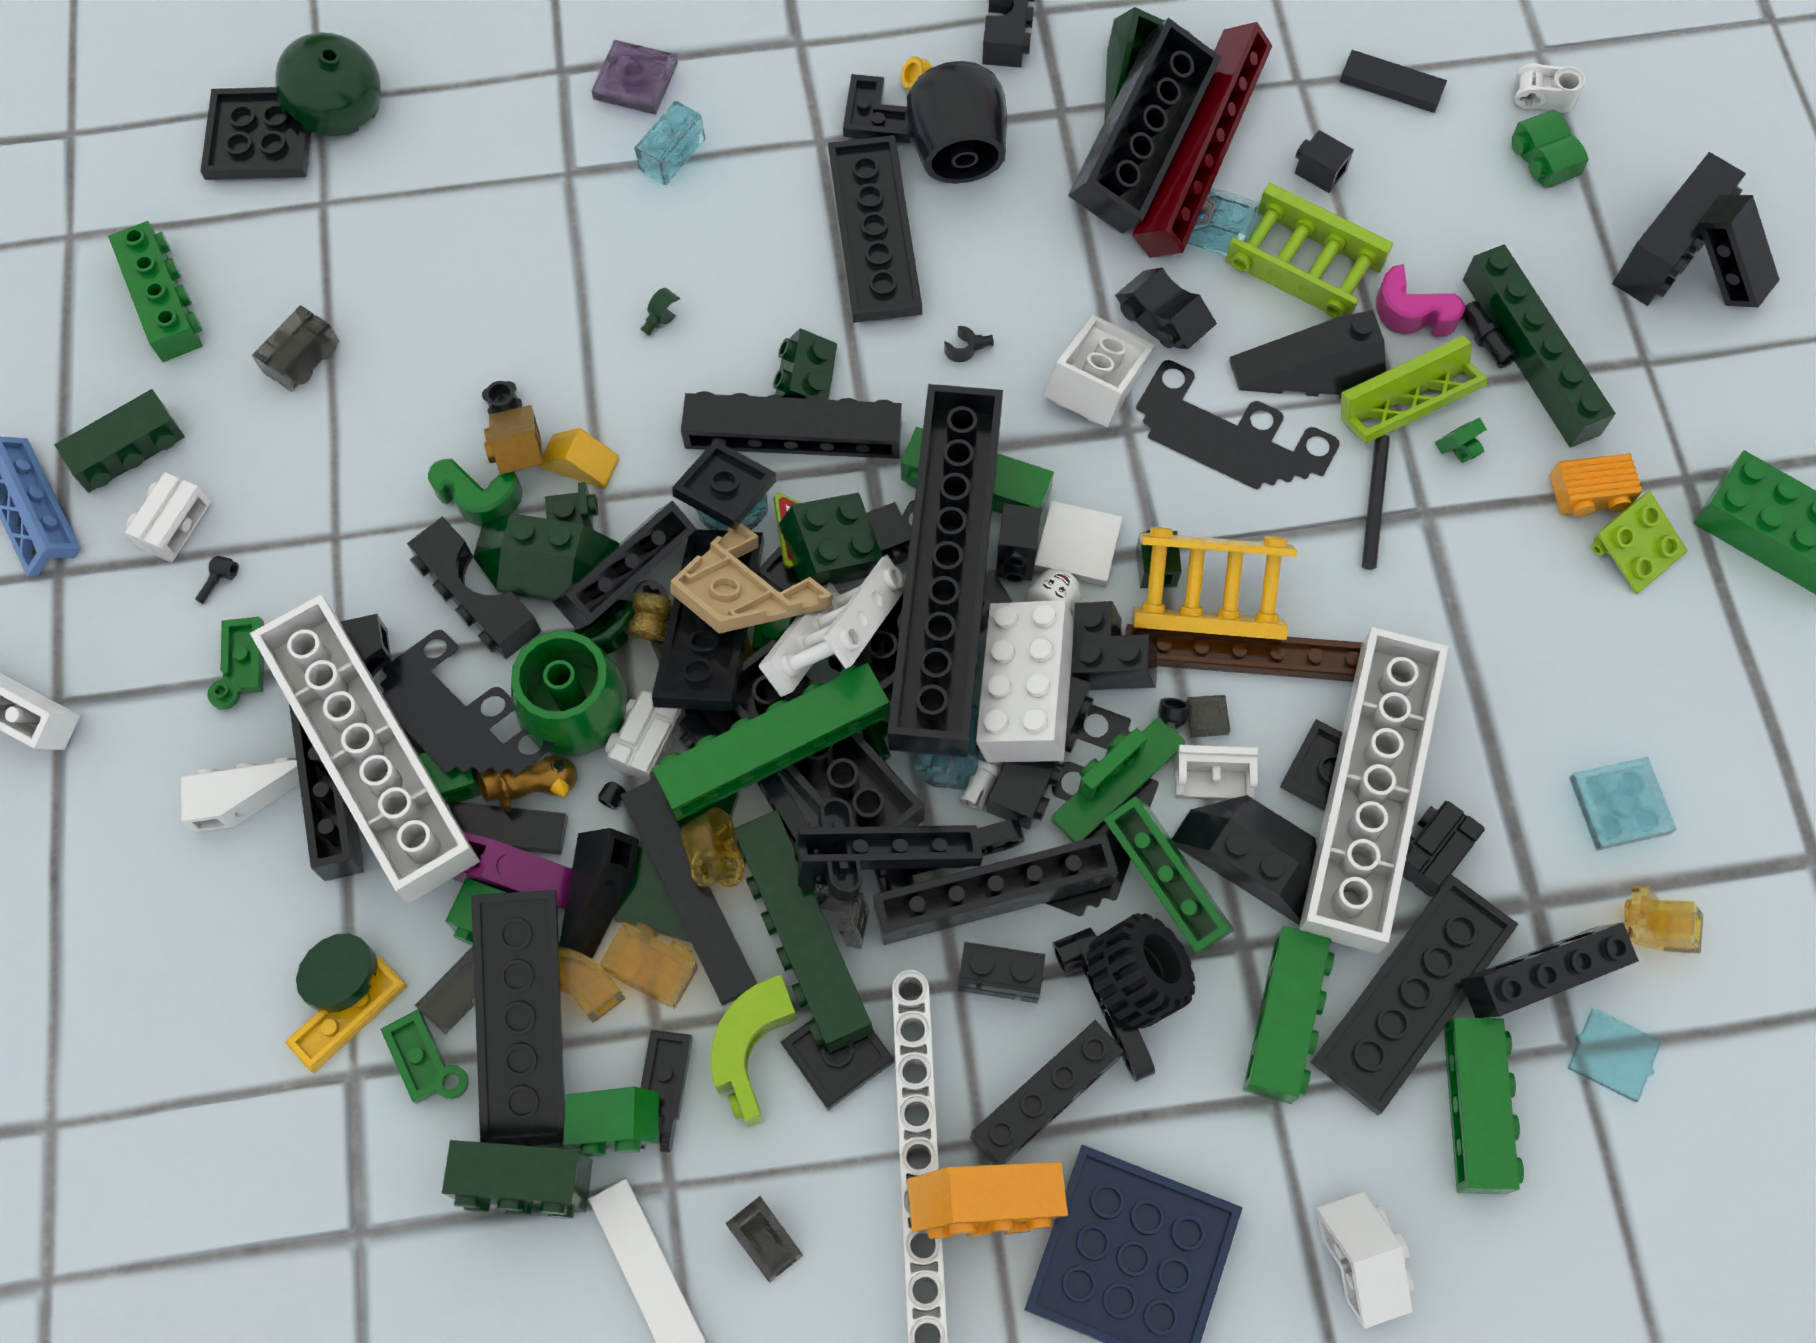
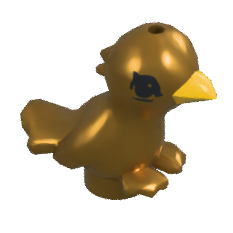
[476,755,578,813]

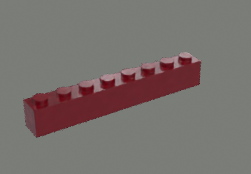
[1132,22,1272,258]

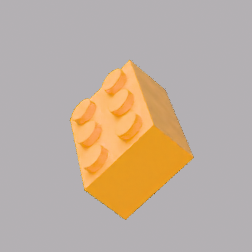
[907,1162,1068,1239]

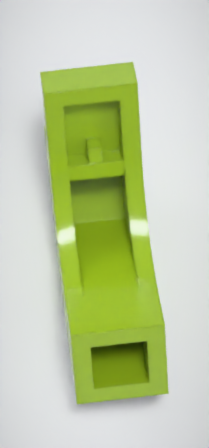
[711,974,798,1127]

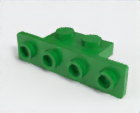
[1051,717,1185,843]

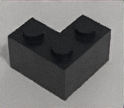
[1071,601,1158,690]

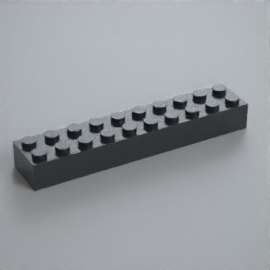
[888,384,1003,758]

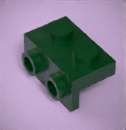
[773,328,837,400]

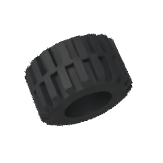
[1087,913,1195,1029]

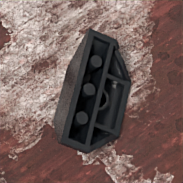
[1172,795,1317,926]

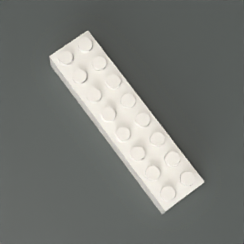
[250,594,480,904]
[1299,627,1449,954]

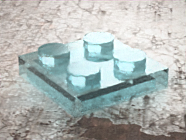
[1569,757,1677,851]

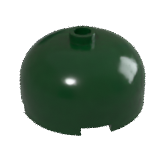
[275,32,381,136]

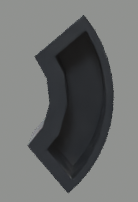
[1115,268,1217,349]

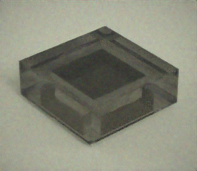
[1186,695,1230,738]

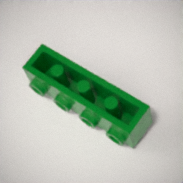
[108,221,203,362]

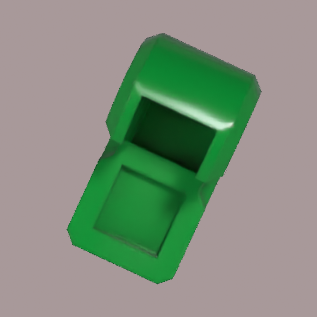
[428,459,523,526]

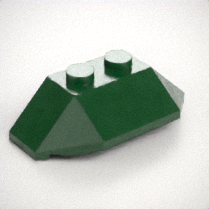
[473,513,619,601]

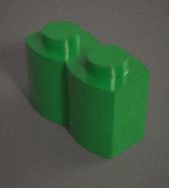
[1512,109,1589,188]

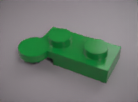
[207,617,264,710]

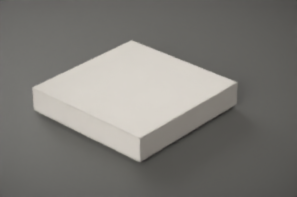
[1034,500,1123,587]

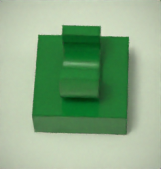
[1435,417,1487,463]

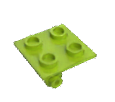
[1591,491,1688,594]

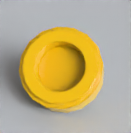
[901,56,932,90]

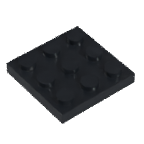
[200,87,311,180]

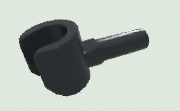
[195,556,239,604]
[598,782,627,810]

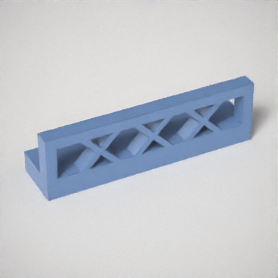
[0,436,81,577]

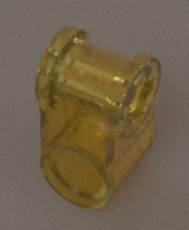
[681,807,745,887]

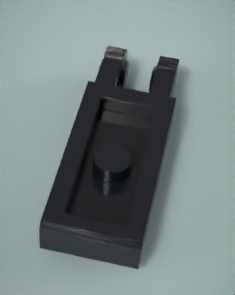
[640,1030,693,1153]

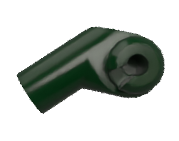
[862,706,891,761]

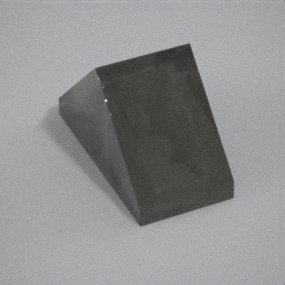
[725,1196,803,1283]

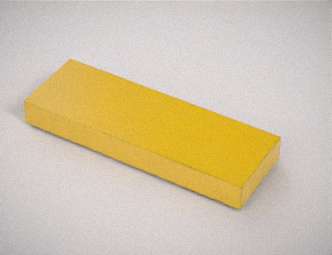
[284,956,408,1073]

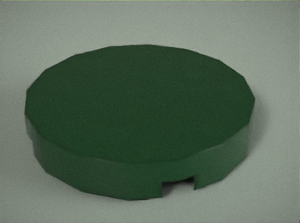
[296,933,378,1013]

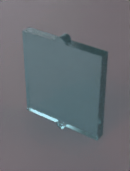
[1568,1008,1662,1103]

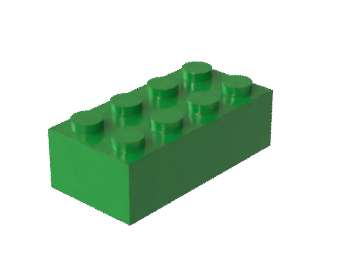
[1693,450,1816,594]

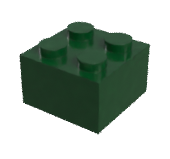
[779,492,883,586]

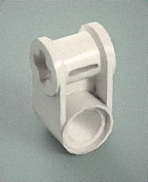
[1515,63,1585,113]

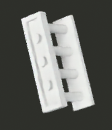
[759,555,905,697]

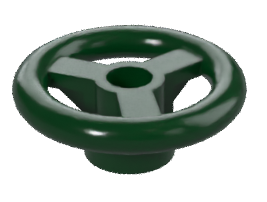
[573,600,636,654]

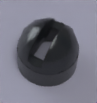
[1158,698,1191,729]

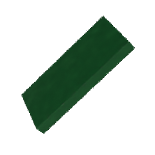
[614,792,739,942]

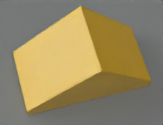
[538,427,619,489]

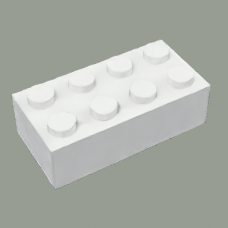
[976,600,1074,762]

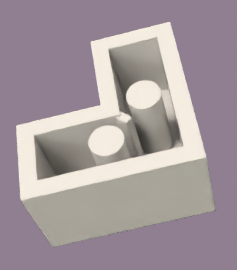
[1317,1191,1414,1329]

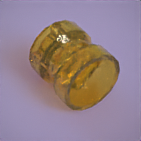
[628,593,671,641]

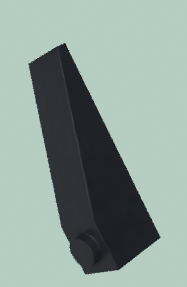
[1229,310,1386,399]

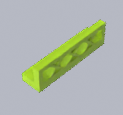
[1341,335,1488,444]

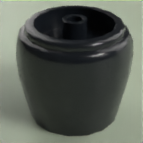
[907,61,1007,184]

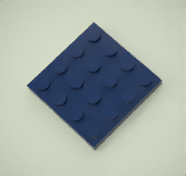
[1024,1144,1243,1343]

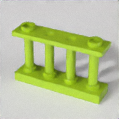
[1225,182,1394,318]

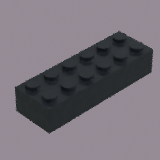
[1068,17,1222,234]
[729,639,925,827]

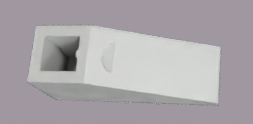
[181,757,300,833]

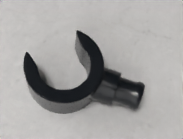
[944,326,994,362]

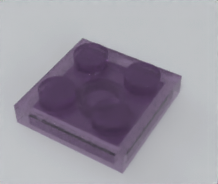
[591,40,678,115]

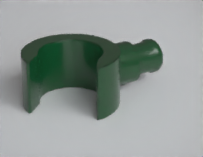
[641,288,680,336]

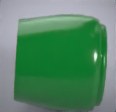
[511,631,628,756]

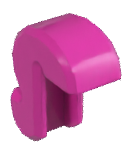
[1376,264,1465,337]

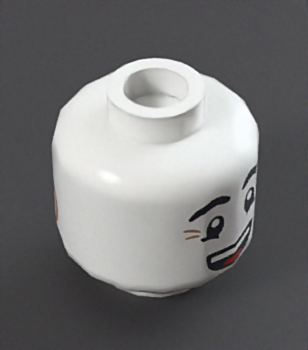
[1025,569,1081,613]

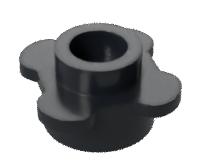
[482,381,522,415]

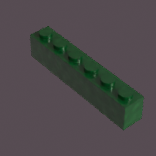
[1463,244,1616,448]
[731,810,874,1053]

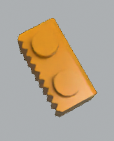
[1549,453,1642,517]

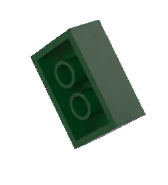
[442,1140,593,1219]

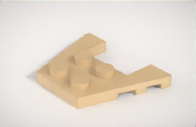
[670,523,833,634]

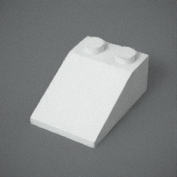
[1043,314,1155,428]

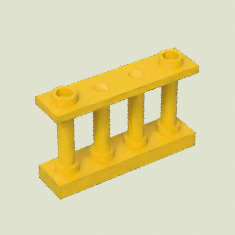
[1132,527,1297,640]

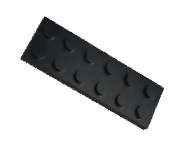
[828,135,922,323]
[652,529,764,711]
[1310,874,1519,1116]
[471,890,565,1145]

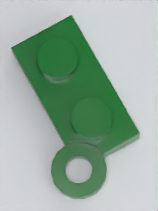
[380,1009,469,1104]

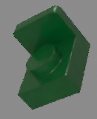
[545,482,599,530]

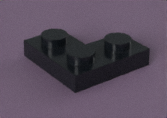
[843,74,911,143]

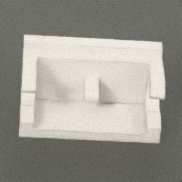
[1174,745,1258,800]

